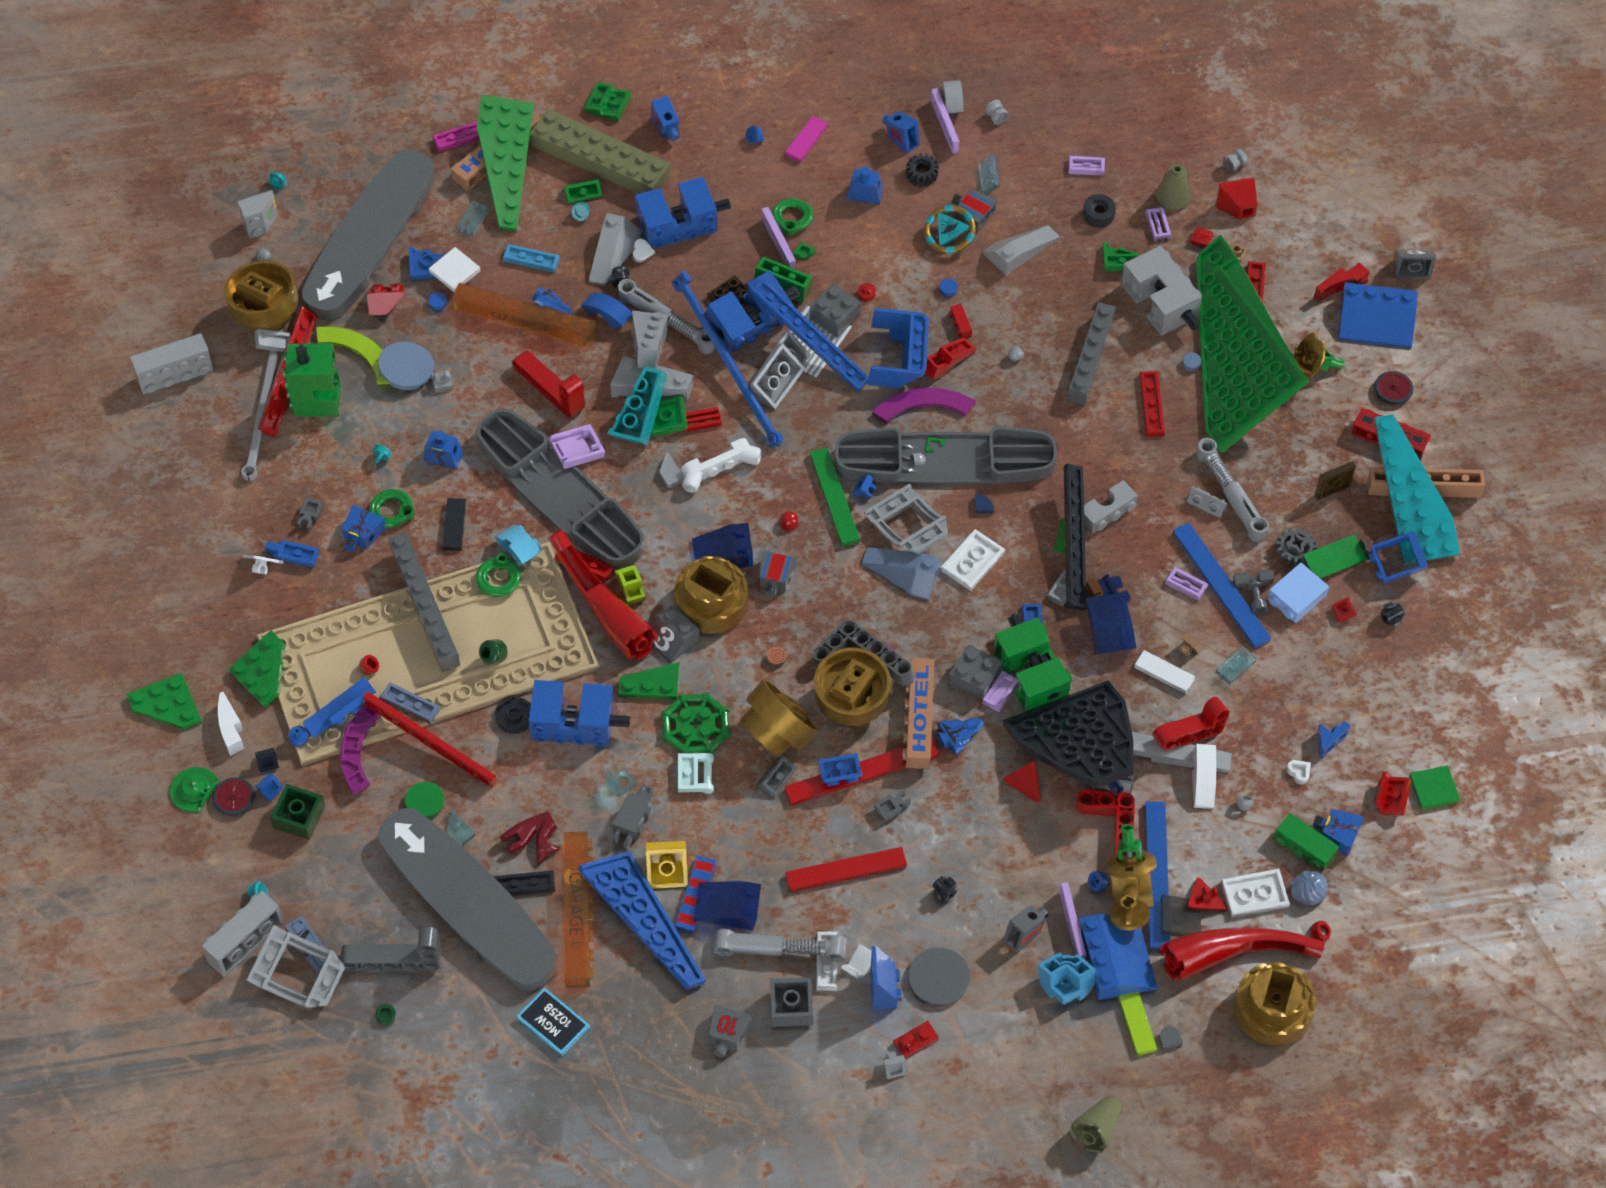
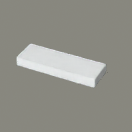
[1134,650,1195,694]
[816,932,837,991]

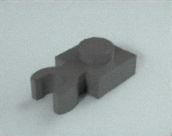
[297,497,325,531]
[874,791,911,822]

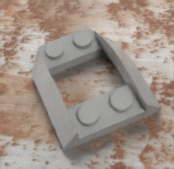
[864,484,948,555]
[246,925,345,1008]

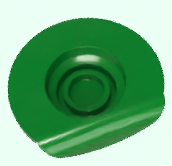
[170,767,220,813]

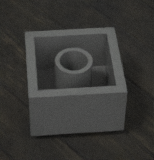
[809,283,861,338]
[949,644,1002,701]
[770,978,813,1027]

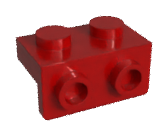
[1374,771,1411,815]

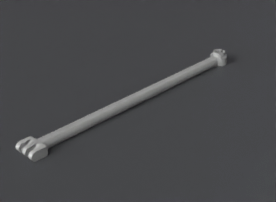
[241,329,283,481]

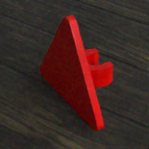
[1003,762,1041,802]
[1187,877,1228,911]

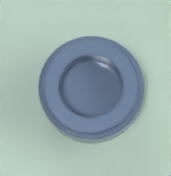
[1182,353,1201,371]

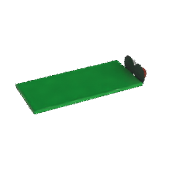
[1303,534,1370,578]

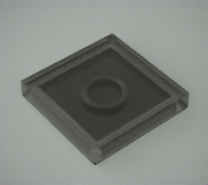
[1160,894,1201,937]

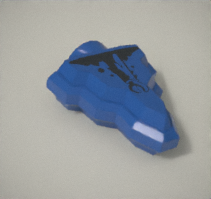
[532,287,574,322]
[937,718,984,755]

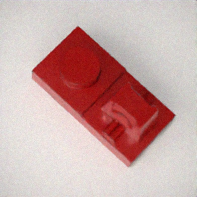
[893,1021,939,1059]

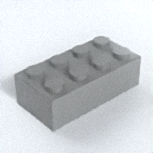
[130,333,213,394]
[202,891,284,978]

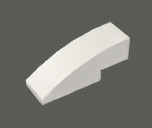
[218,692,244,756]
[1192,744,1216,809]

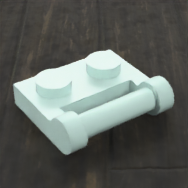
[678,753,714,794]

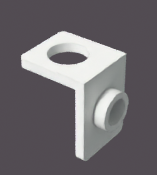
[841,944,871,978]

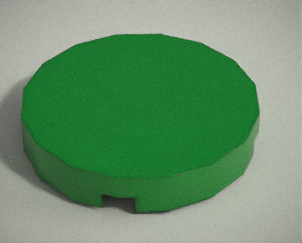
[405,782,445,819]

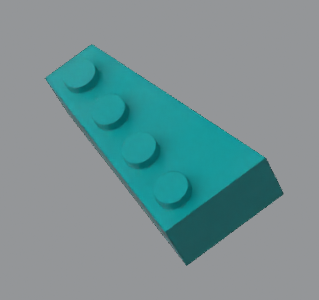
[607,367,667,446]

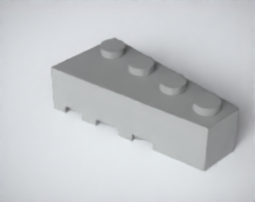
[631,311,668,369]
[611,356,693,402]

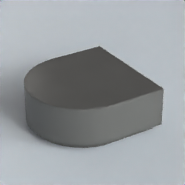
[1159,1026,1183,1050]

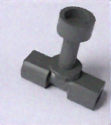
[1233,570,1274,614]

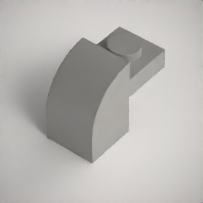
[941,80,964,113]

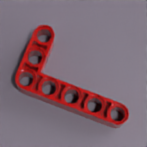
[512,350,585,419]
[1076,789,1135,854]

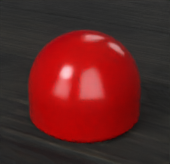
[780,511,799,531]
[359,655,379,675]
[1310,920,1331,941]

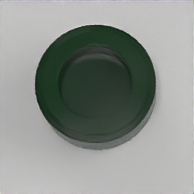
[375,1004,397,1026]

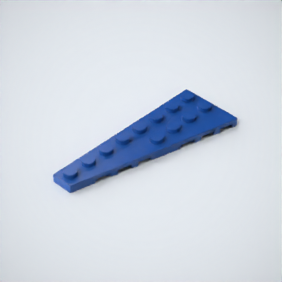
[578,851,706,990]

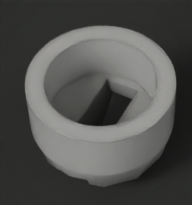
[256,247,272,261]
[1008,345,1024,362]
[912,453,926,466]
[1237,795,1254,811]

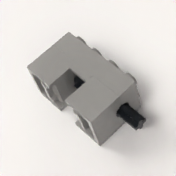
[1121,245,1202,336]

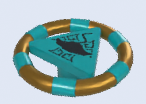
[924,205,976,254]

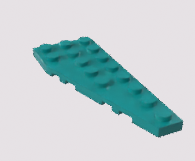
[1374,414,1460,564]

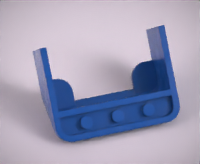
[867,308,929,388]

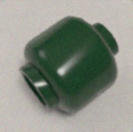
[479,639,508,665]

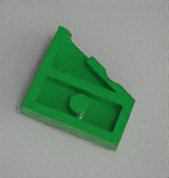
[1103,242,1140,272]

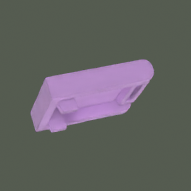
[549,424,605,469]

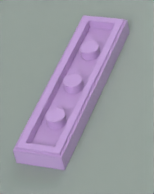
[930,88,959,154]
[762,207,796,270]
[1059,882,1086,960]

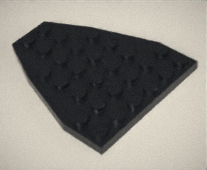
[1003,680,1134,789]

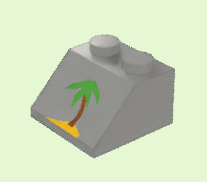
[238,190,278,239]

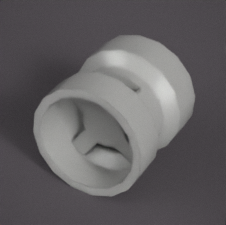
[985,100,1009,125]
[1223,149,1248,172]

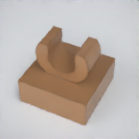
[1180,632,1203,657]

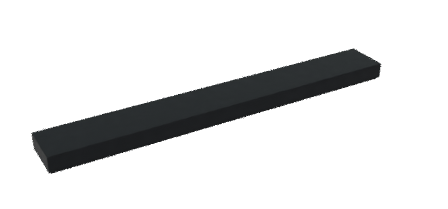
[1063,464,1087,611]

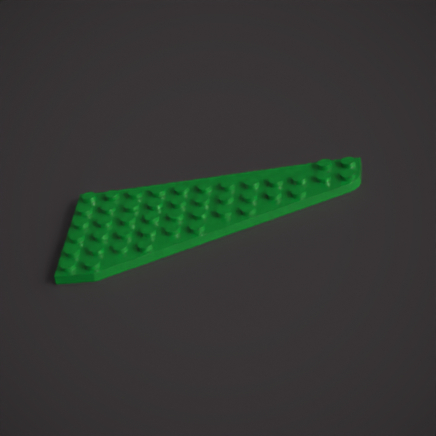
[1196,235,1310,453]

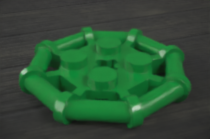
[661,692,731,754]

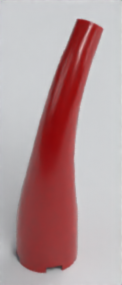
[548,529,658,661]
[1159,927,1325,982]

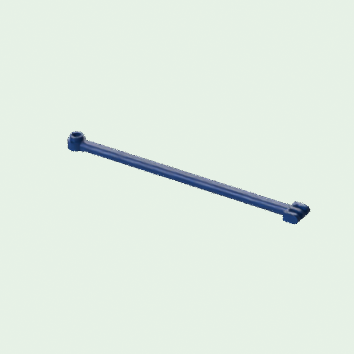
[671,270,783,447]

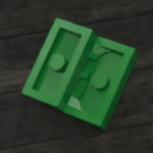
[584,82,632,121]

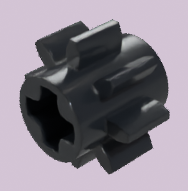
[1380,602,1405,626]
[932,876,957,901]

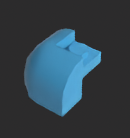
[1038,953,1096,1005]

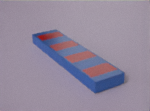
[675,855,717,934]

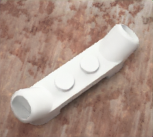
[681,438,762,493]

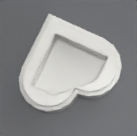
[632,239,655,263]
[1287,760,1311,784]

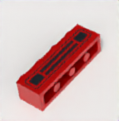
[1351,407,1431,461]

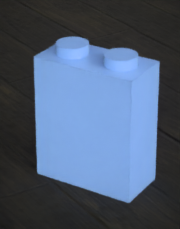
[1267,563,1329,623]

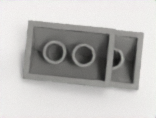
[750,330,811,409]

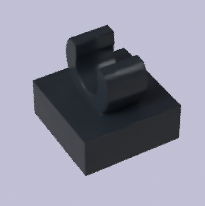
[255,748,279,773]

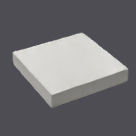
[429,247,481,292]

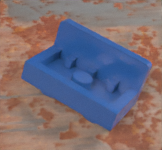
[818,753,863,786]

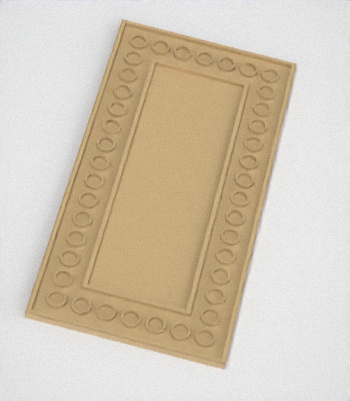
[257,541,600,766]

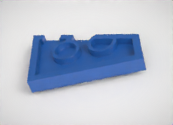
[409,247,446,280]

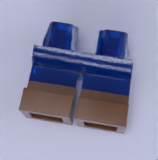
[1086,574,1131,619]

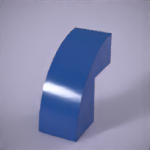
[581,293,632,329]

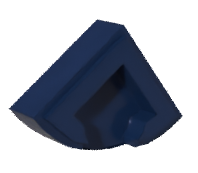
[975,494,994,513]

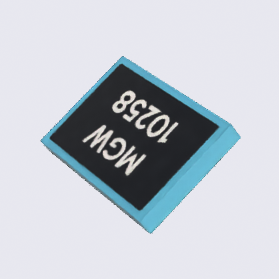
[516,988,590,1056]

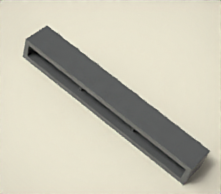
[388,532,460,672]

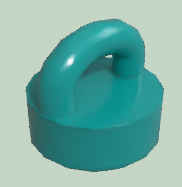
[269,172,287,190]
[571,202,590,221]
[372,444,392,464]
[247,881,268,900]

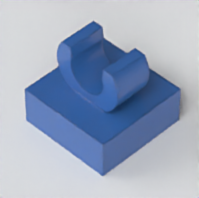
[851,474,877,499]
[256,773,283,802]

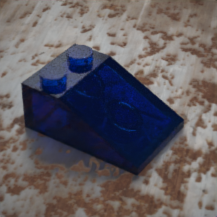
[692,523,753,568]
[1086,592,1136,655]
[693,881,761,930]

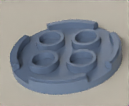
[378,342,434,390]

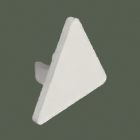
[242,555,283,574]

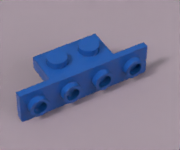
[303,677,376,739]

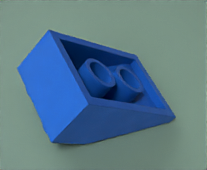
[870,946,901,1009]

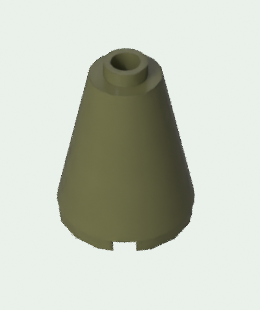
[1155,164,1191,212]
[1070,1096,1122,1153]

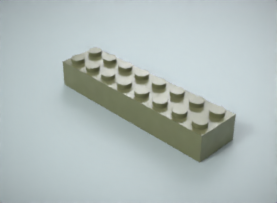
[530,109,671,194]

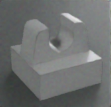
[432,370,453,393]
[883,1051,907,1079]

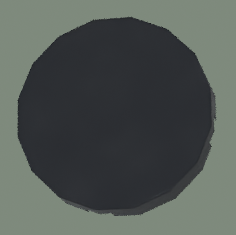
[495,697,531,734]

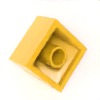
[646,841,688,888]

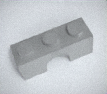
[1084,480,1138,533]

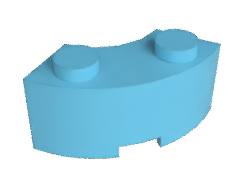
[494,525,541,566]

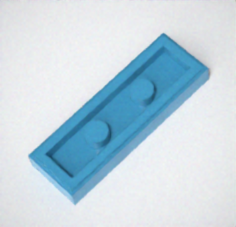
[503,244,560,273]

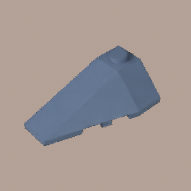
[862,547,941,601]

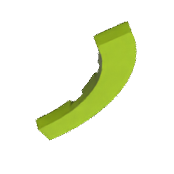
[316,327,390,385]

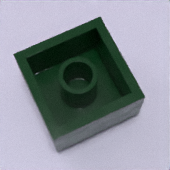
[270,784,326,840]

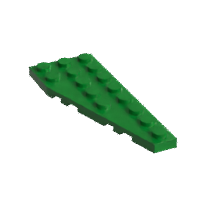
[476,94,534,232]

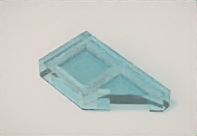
[447,809,476,846]

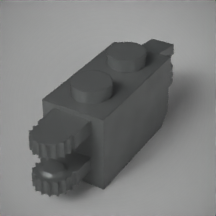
[611,785,654,850]

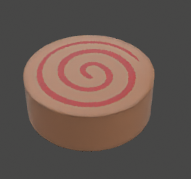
[767,647,786,667]

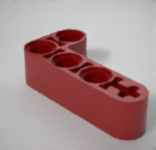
[1152,697,1230,751]

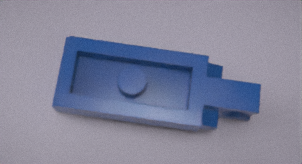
[265,540,320,568]

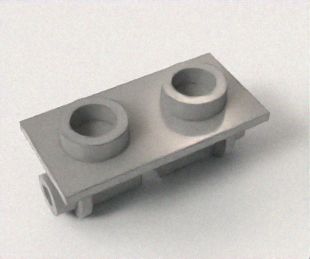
[1187,487,1228,518]

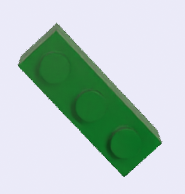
[754,257,812,303]
[1274,813,1339,872]

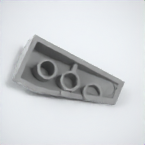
[589,213,642,286]
[982,225,1060,276]

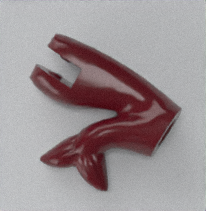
[499,811,560,865]

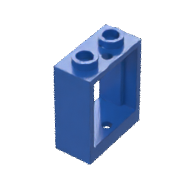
[1368,531,1428,585]

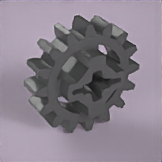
[1275,527,1318,567]

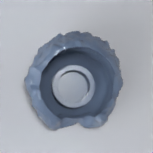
[1290,871,1329,905]

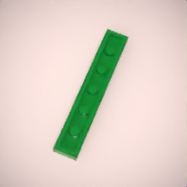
[810,447,860,547]

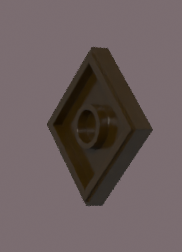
[1315,461,1356,500]

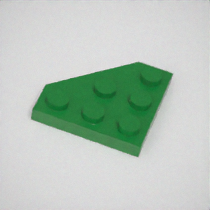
[228,630,285,708]
[126,673,202,730]

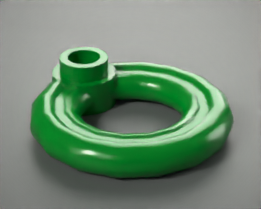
[771,198,814,236]
[368,489,415,528]
[476,553,521,597]

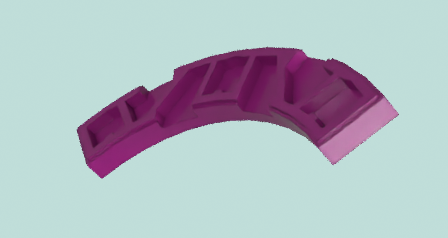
[872,388,976,424]
[340,695,382,796]

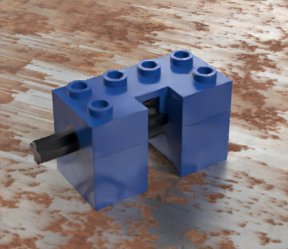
[635,177,731,249]
[706,270,800,352]
[529,680,631,746]

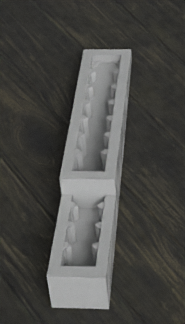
[1132,732,1232,773]

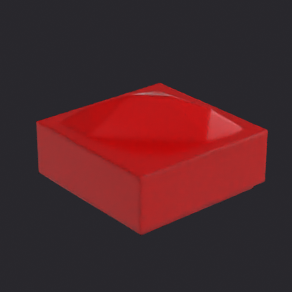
[1190,227,1214,248]
[1331,597,1357,623]

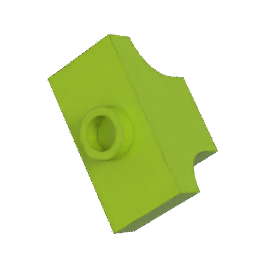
[615,565,646,605]

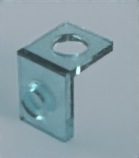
[605,770,637,797]

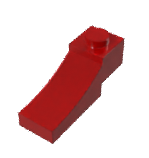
[1314,263,1370,302]
[925,337,976,379]

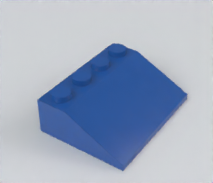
[1338,283,1418,348]
[1079,914,1158,1000]

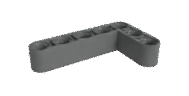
[813,621,915,686]
[341,927,441,971]

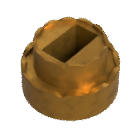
[224,261,298,332]
[674,556,749,634]
[814,648,891,726]
[740,679,819,757]
[1233,962,1316,1046]

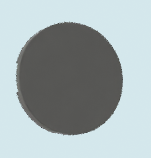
[908,948,970,1007]

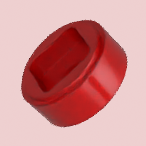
[858,283,876,302]

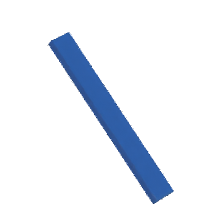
[750,278,869,393]
[1172,522,1271,649]
[1145,801,1170,950]

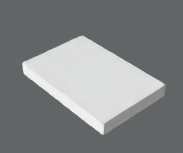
[940,529,1005,591]
[1220,869,1290,918]

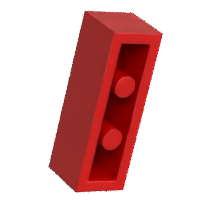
[949,304,972,339]

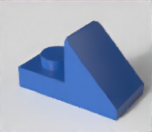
[1317,721,1351,759]

